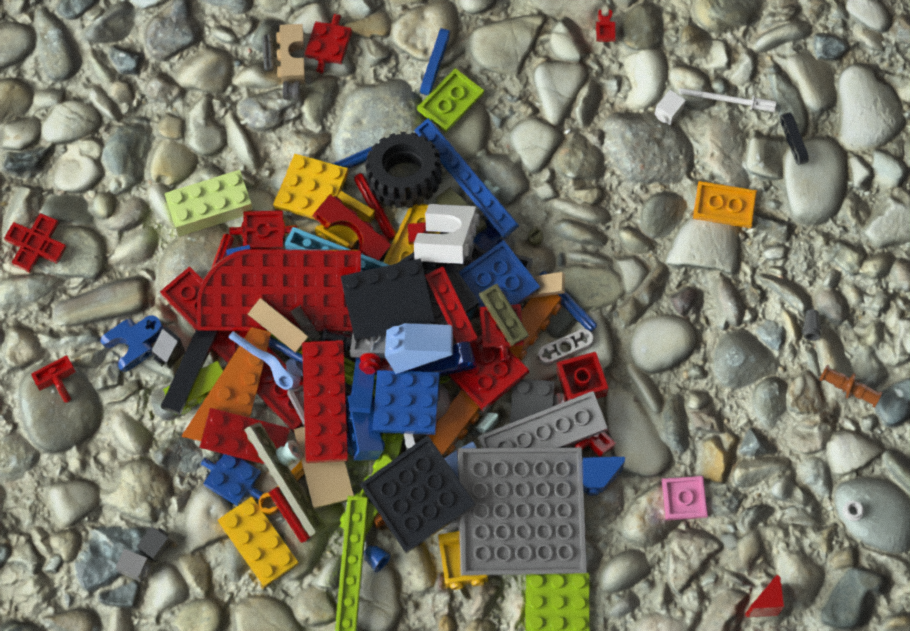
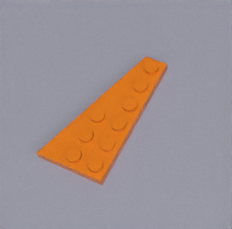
[181,327,271,442]

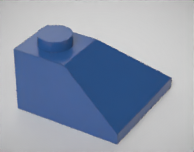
[582,457,625,496]

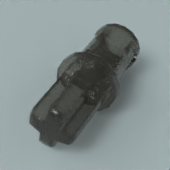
[290,305,321,342]

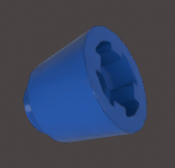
[364,545,391,572]

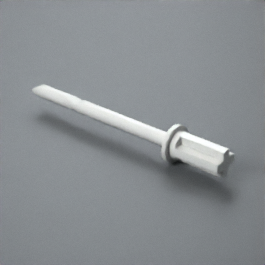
[679,88,776,112]

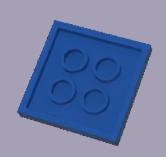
[459,240,540,309]
[372,370,440,435]

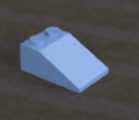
[385,323,453,374]

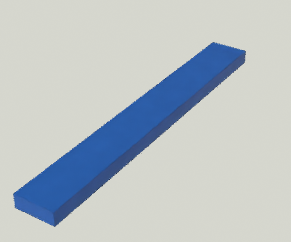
[414,118,519,239]

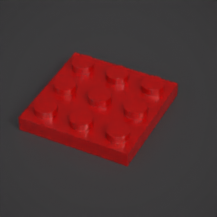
[443,335,529,412]

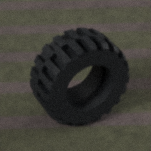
[365,132,442,208]

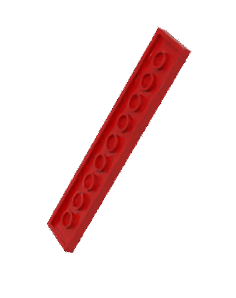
[160,266,303,433]

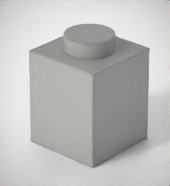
[115,549,151,582]

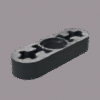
[780,112,809,165]

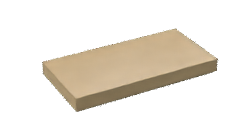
[294,427,354,509]

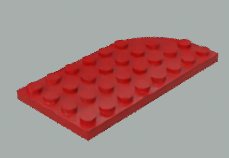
[197,249,361,331]

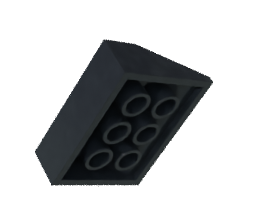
[341,258,435,341]

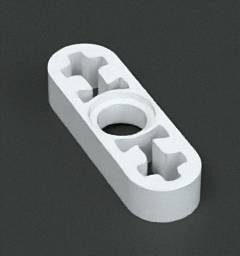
[538,329,593,366]

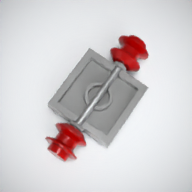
[350,334,386,374]

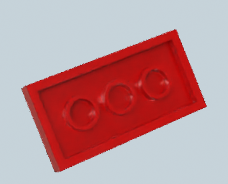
[199,408,290,465]

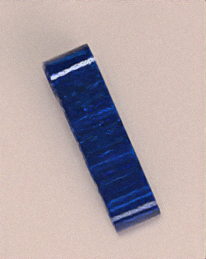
[406,341,477,377]

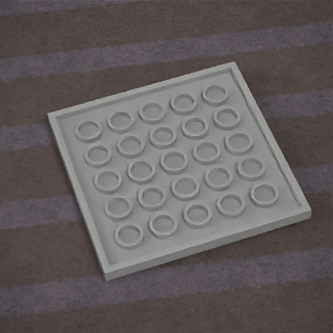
[457,448,587,576]

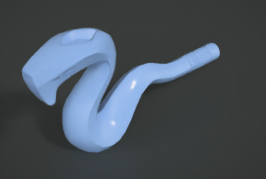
[229,331,303,390]

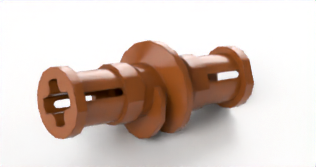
[819,365,883,408]

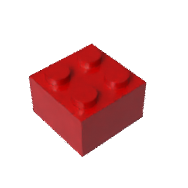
[556,351,609,401]

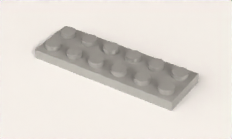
[479,391,608,448]

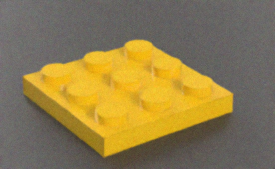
[273,153,349,220]

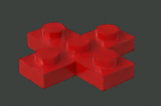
[4,213,67,273]

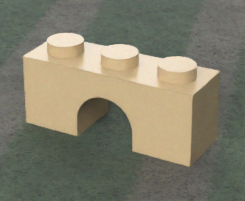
[276,24,306,84]

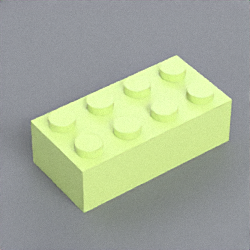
[164,170,253,237]

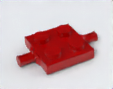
[305,13,352,73]
[229,210,297,249]
[480,304,524,361]

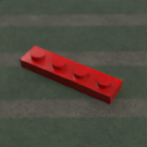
[425,267,478,348]

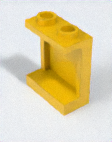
[315,191,375,250]
[438,531,488,590]

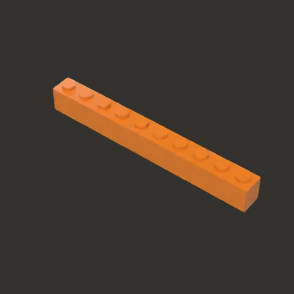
[427,294,562,458]

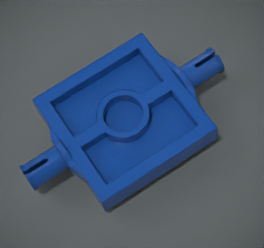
[201,454,264,506]

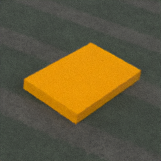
[693,181,757,228]

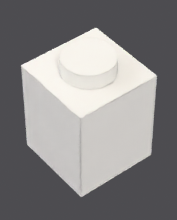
[655,90,686,125]

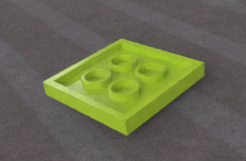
[525,572,589,631]

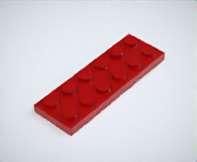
[302,340,348,463]

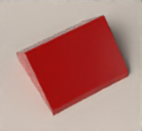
[745,574,784,618]

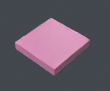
[662,476,708,521]

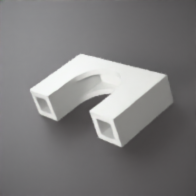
[414,204,480,264]

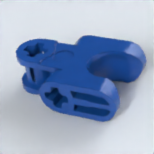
[101,315,163,372]

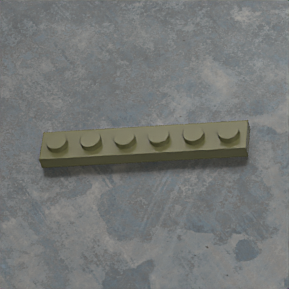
[244,422,325,536]

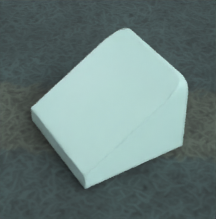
[474,412,498,434]

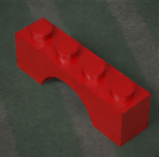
[312,194,391,261]

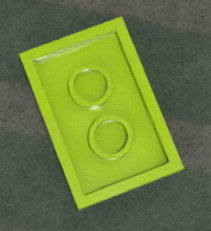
[417,68,484,133]

